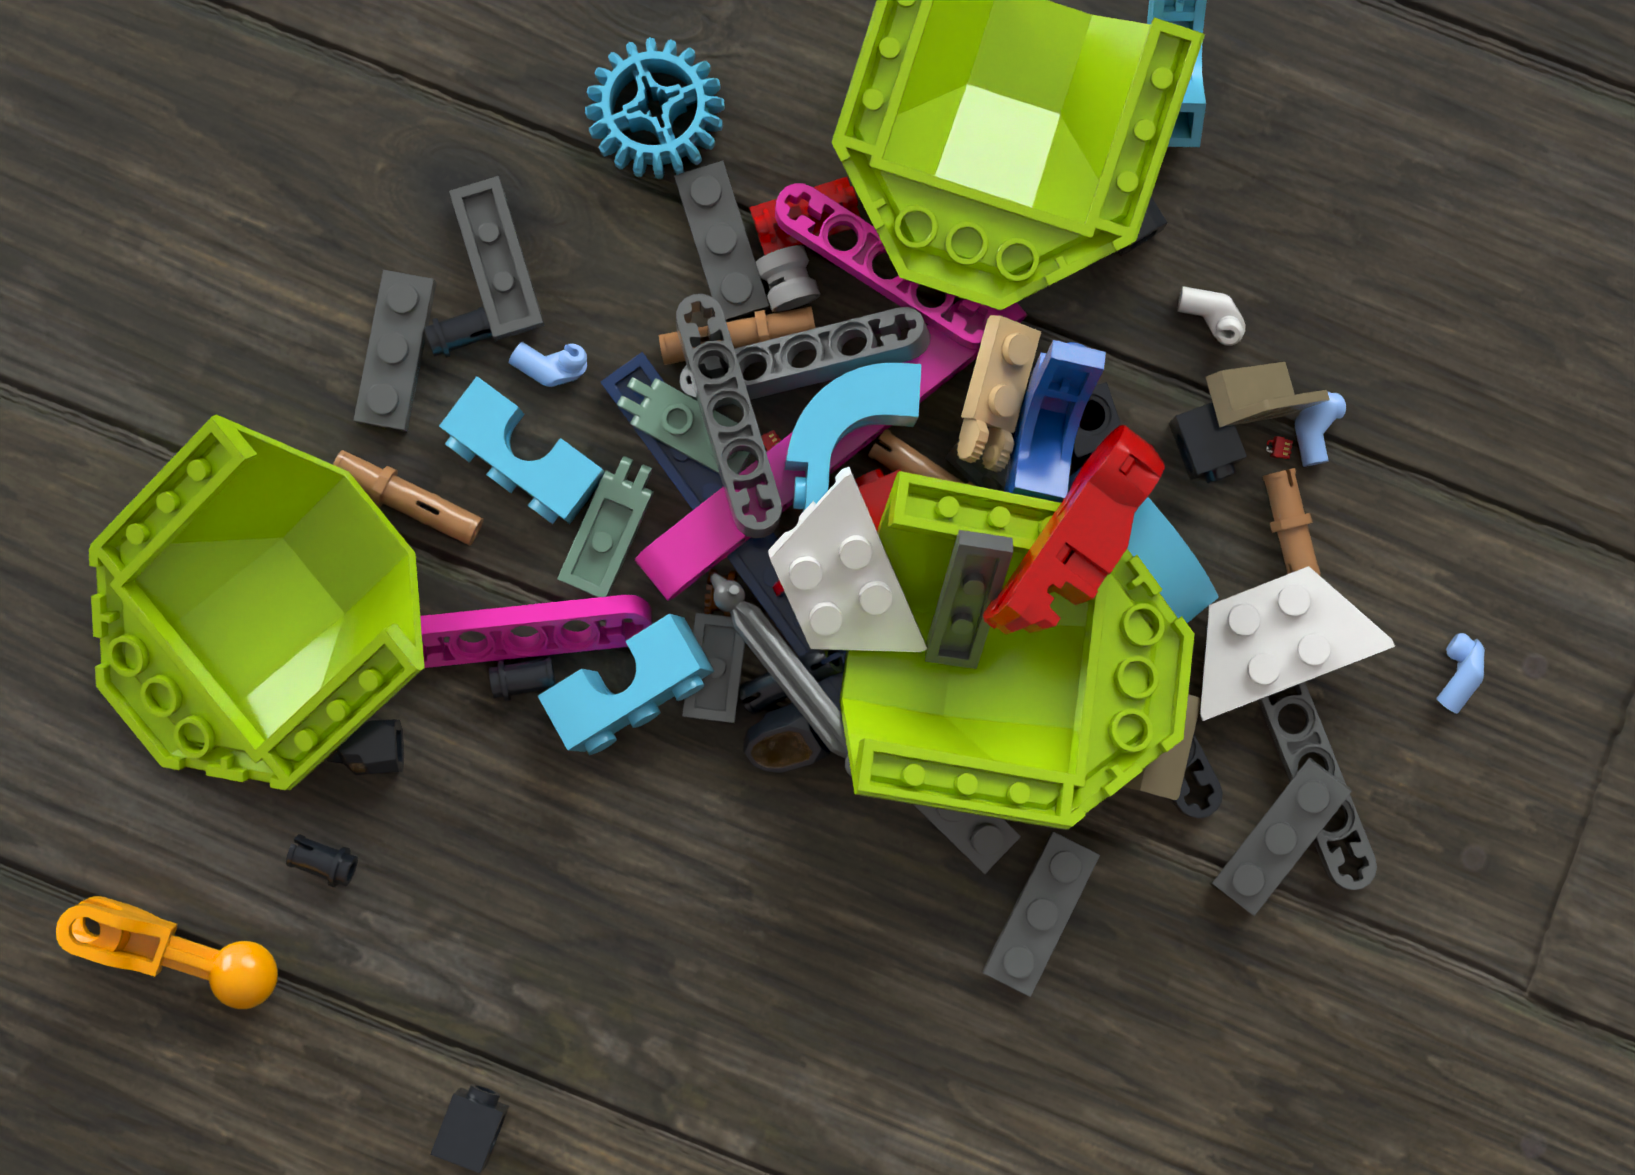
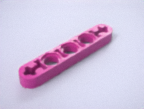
[775,183,1000,349]
[420,595,652,668]

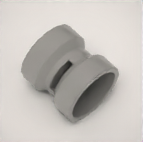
[756,245,820,313]

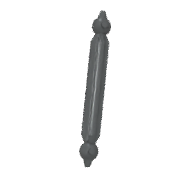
[710,573,852,777]

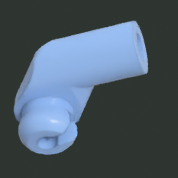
[509,342,587,387]
[1295,391,1346,467]
[1436,633,1485,714]

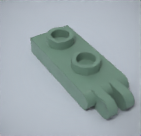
[617,377,751,475]
[557,456,654,597]

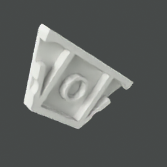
[768,467,927,652]
[1200,566,1395,721]

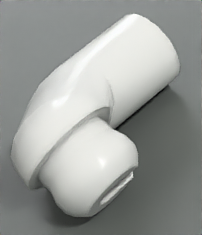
[1177,286,1246,346]

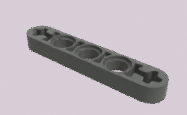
[676,294,782,538]
[679,307,931,408]
[1257,682,1377,890]

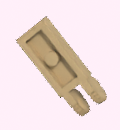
[956,315,1041,472]

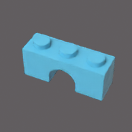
[439,376,605,524]
[538,614,714,755]

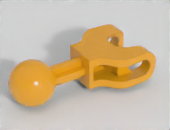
[56,896,278,1009]

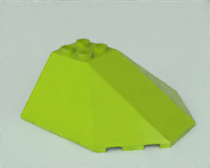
[831,0,1205,310]
[89,415,424,790]
[839,471,1194,830]

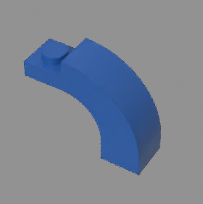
[1004,340,1106,503]

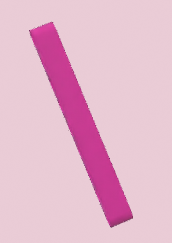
[635,299,1027,601]

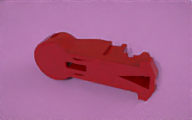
[983,424,1165,635]

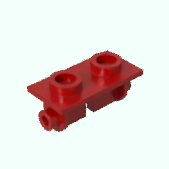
[749,176,861,255]

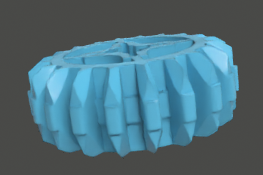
[585,37,725,179]

